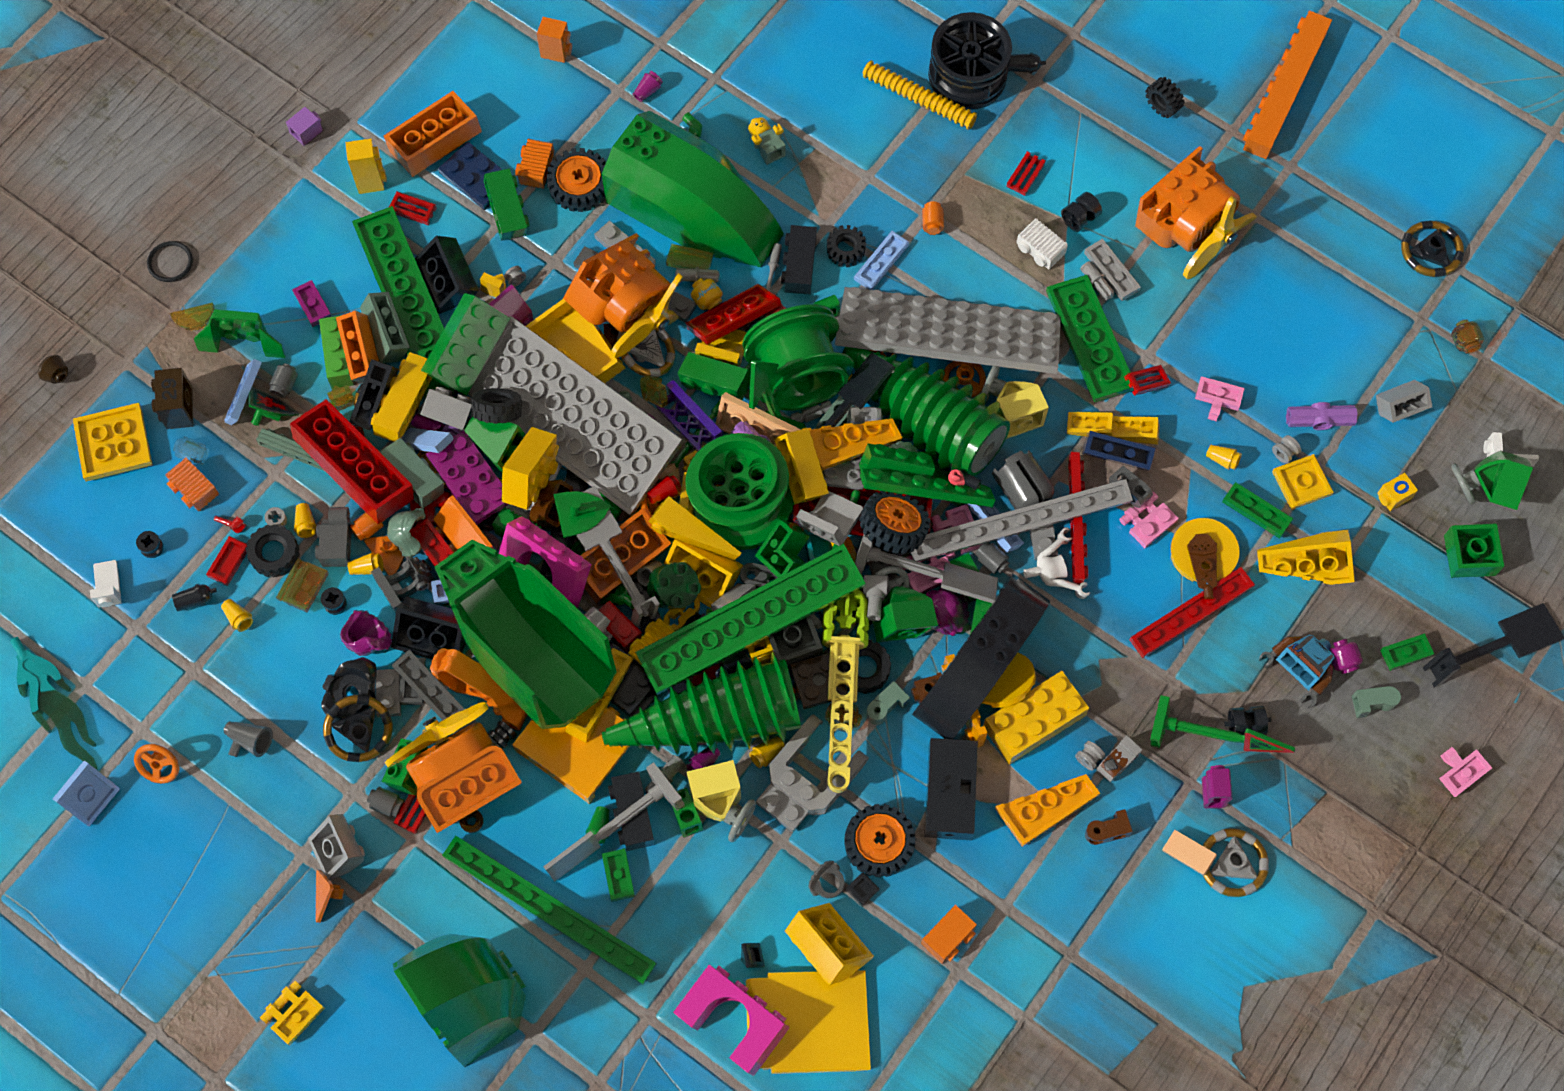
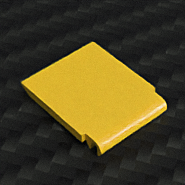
[746,970,871,1074]

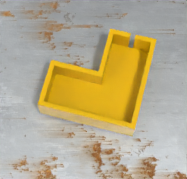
[526,299,625,383]

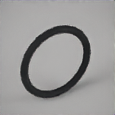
[147,241,193,282]

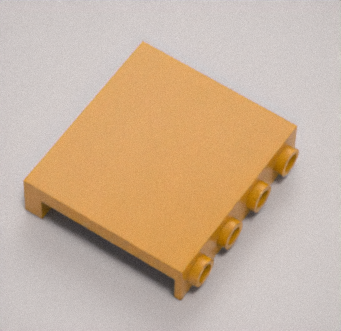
[512,706,630,804]

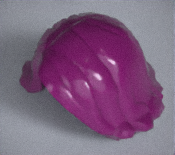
[926,588,970,636]
[340,610,392,656]

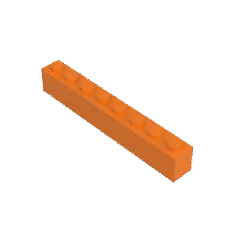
[1243,10,1332,159]

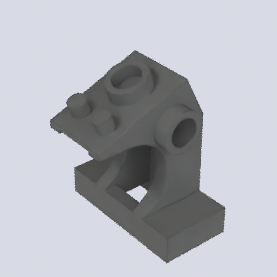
[371,556,434,613]

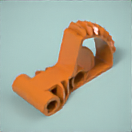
[430,648,528,731]

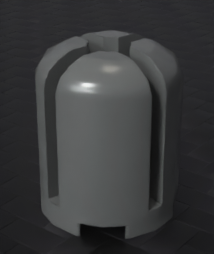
[992,450,1055,510]

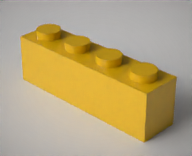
[371,352,432,442]

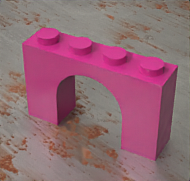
[499,516,592,608]
[673,965,790,1076]

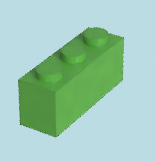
[319,315,354,389]

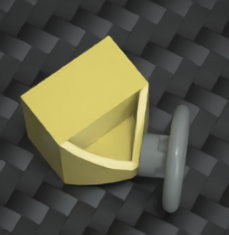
[981,366,1049,439]
[687,760,756,843]

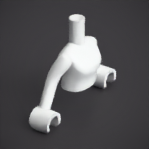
[1024,528,1090,599]

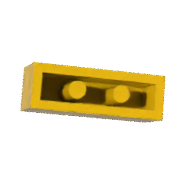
[345,138,387,194]
[774,428,829,504]

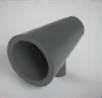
[224,721,273,757]

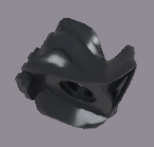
[321,657,377,722]

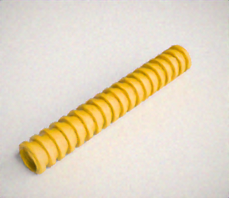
[863,60,977,130]

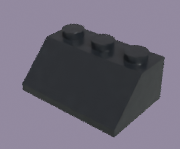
[415,235,479,314]
[391,596,466,659]

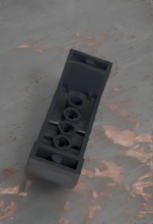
[912,573,1050,739]

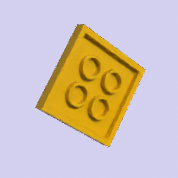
[73,403,153,482]

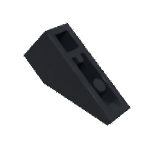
[349,359,399,431]

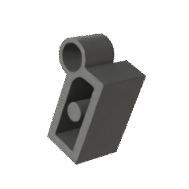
[315,507,352,567]

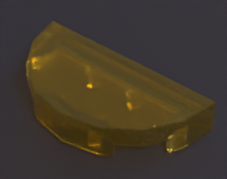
[170,302,214,331]

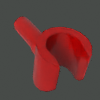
[214,516,247,534]

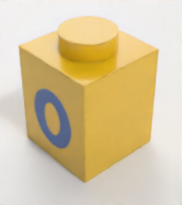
[1377,473,1418,511]

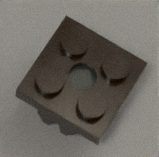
[790,653,848,710]

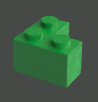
[755,518,810,578]

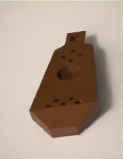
[1187,534,1217,599]

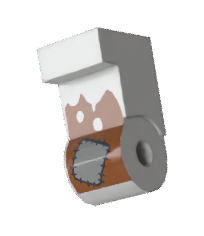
[1097,735,1142,782]

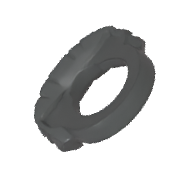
[808,860,845,899]

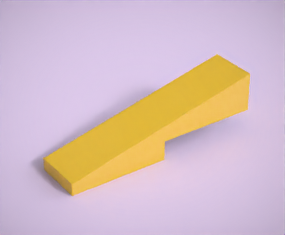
[1067,412,1160,445]
[566,648,634,743]

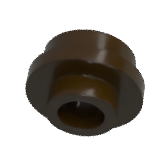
[459,810,484,833]

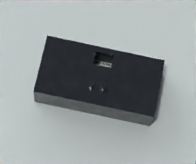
[924,738,978,841]

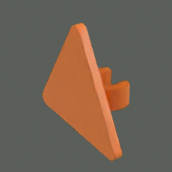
[365,536,405,576]
[316,870,344,923]

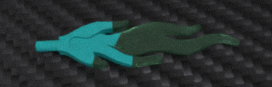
[10,637,98,771]

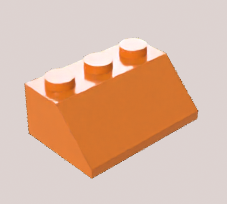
[433,495,494,552]

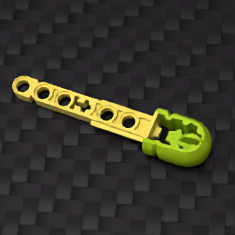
[821,590,869,793]

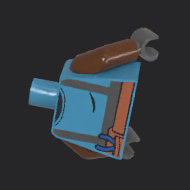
[1259,634,1334,708]

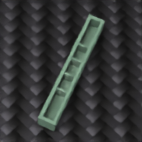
[256,428,326,472]

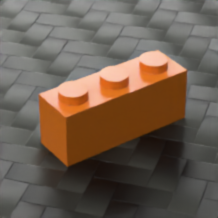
[336,311,379,383]

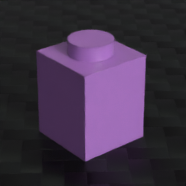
[286,107,323,146]

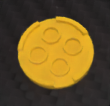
[1171,518,1239,582]
[982,652,1036,708]

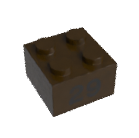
[151,368,194,429]

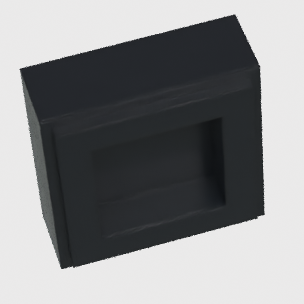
[846,872,880,907]

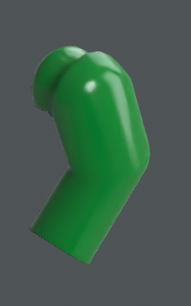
[682,112,702,138]

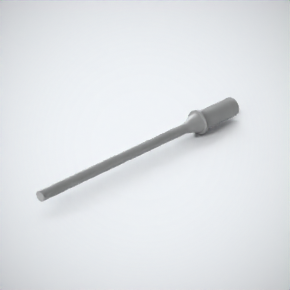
[759,243,782,321]

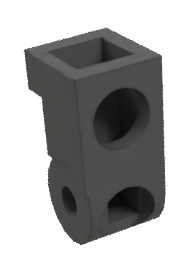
[1109,466,1153,508]

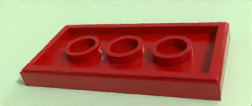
[685,284,782,345]

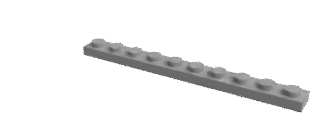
[911,479,1133,562]

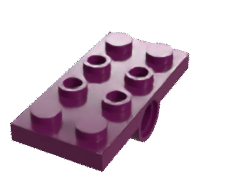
[426,430,509,525]

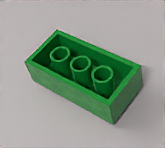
[421,293,511,396]

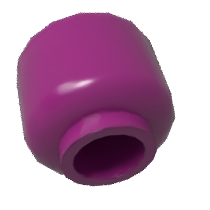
[1329,638,1363,674]

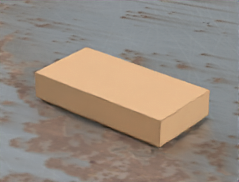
[1162,830,1217,876]

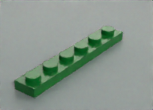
[860,468,995,507]

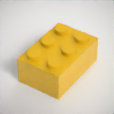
[502,427,559,510]

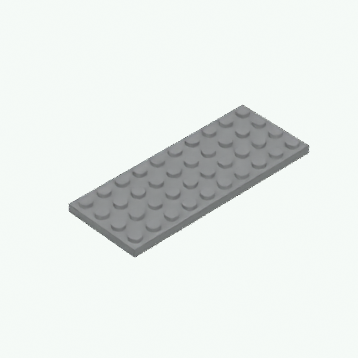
[835,287,1060,374]
[468,316,684,516]

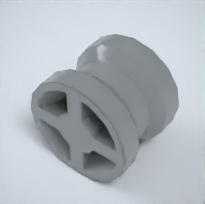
[1272,435,1301,464]
[1075,741,1105,771]

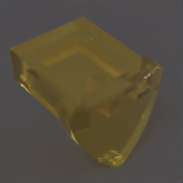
[640,376,668,408]
[327,385,355,411]

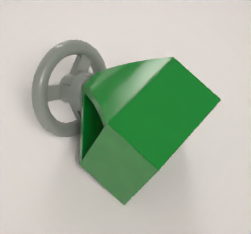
[1451,450,1533,510]
[872,566,938,642]

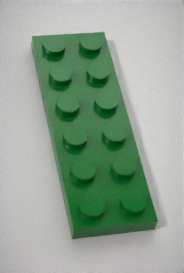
[1046,275,1134,403]

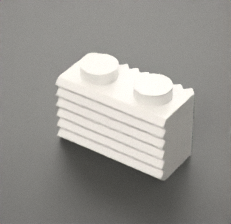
[1017,218,1068,270]

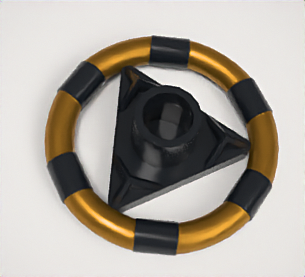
[1401,220,1464,277]
[323,694,393,763]

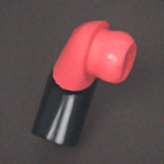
[948,469,982,490]

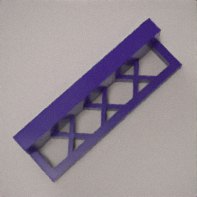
[655,380,724,452]

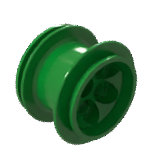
[742,304,854,411]
[685,433,794,550]

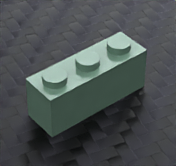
[360,292,410,363]
[380,438,444,509]

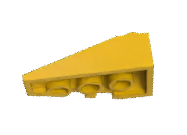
[648,496,741,560]
[1257,530,1354,585]

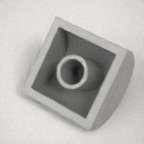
[308,814,365,880]

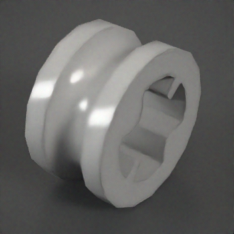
[504,266,526,287]
[265,507,287,527]

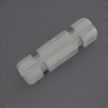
[791,400,832,423]

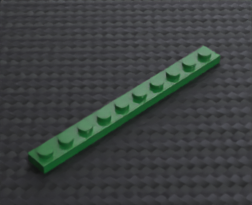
[442,835,657,985]

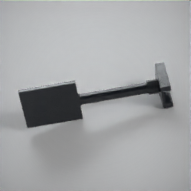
[823,352,895,427]
[1423,603,1564,688]

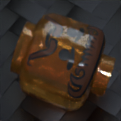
[1451,320,1484,354]

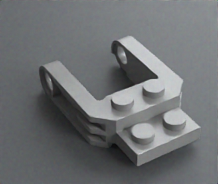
[756,714,869,833]

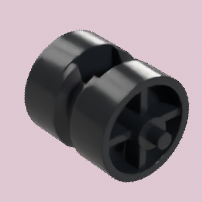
[1061,192,1102,232]
[1224,705,1272,735]

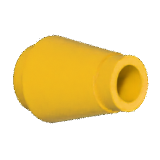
[1206,444,1242,470]
[294,503,317,538]
[347,552,384,575]
[221,599,253,632]
[749,736,785,768]

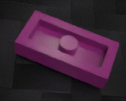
[292,280,332,327]

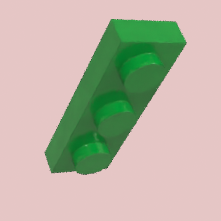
[1222,482,1293,539]

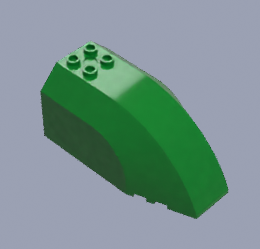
[602,111,784,267]
[435,540,617,729]
[393,934,526,1067]

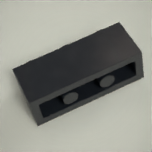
[781,225,817,295]
[608,771,655,851]

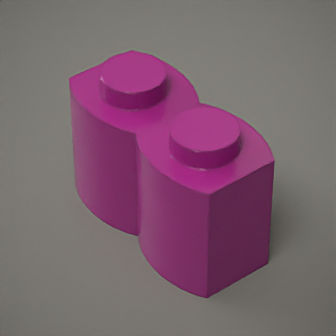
[1201,765,1233,809]

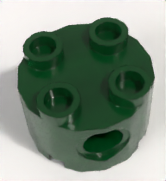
[647,562,701,609]

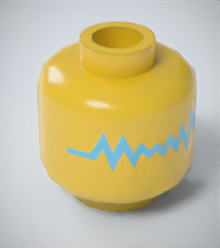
[691,278,723,310]

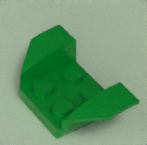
[194,309,286,358]

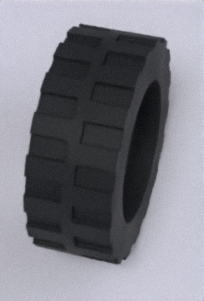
[472,388,522,424]
[246,524,300,578]
[840,640,891,694]

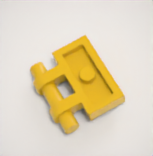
[260,981,325,1046]

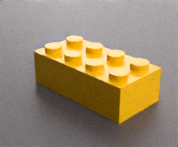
[983,671,1089,765]

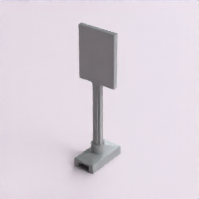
[576,486,659,627]
[854,535,998,603]
[543,762,685,882]

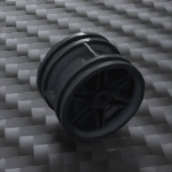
[928,12,1012,110]

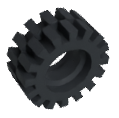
[1145,77,1185,118]
[827,225,866,267]

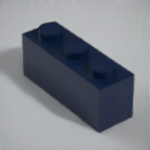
[1082,431,1156,471]

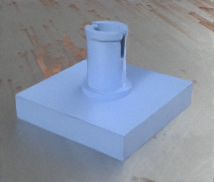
[53,761,120,826]

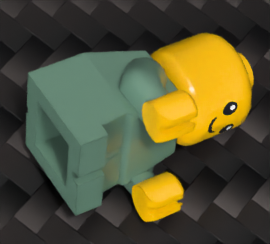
[748,117,786,165]

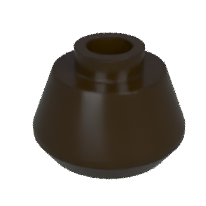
[38,355,68,384]

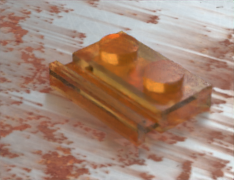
[276,558,329,613]

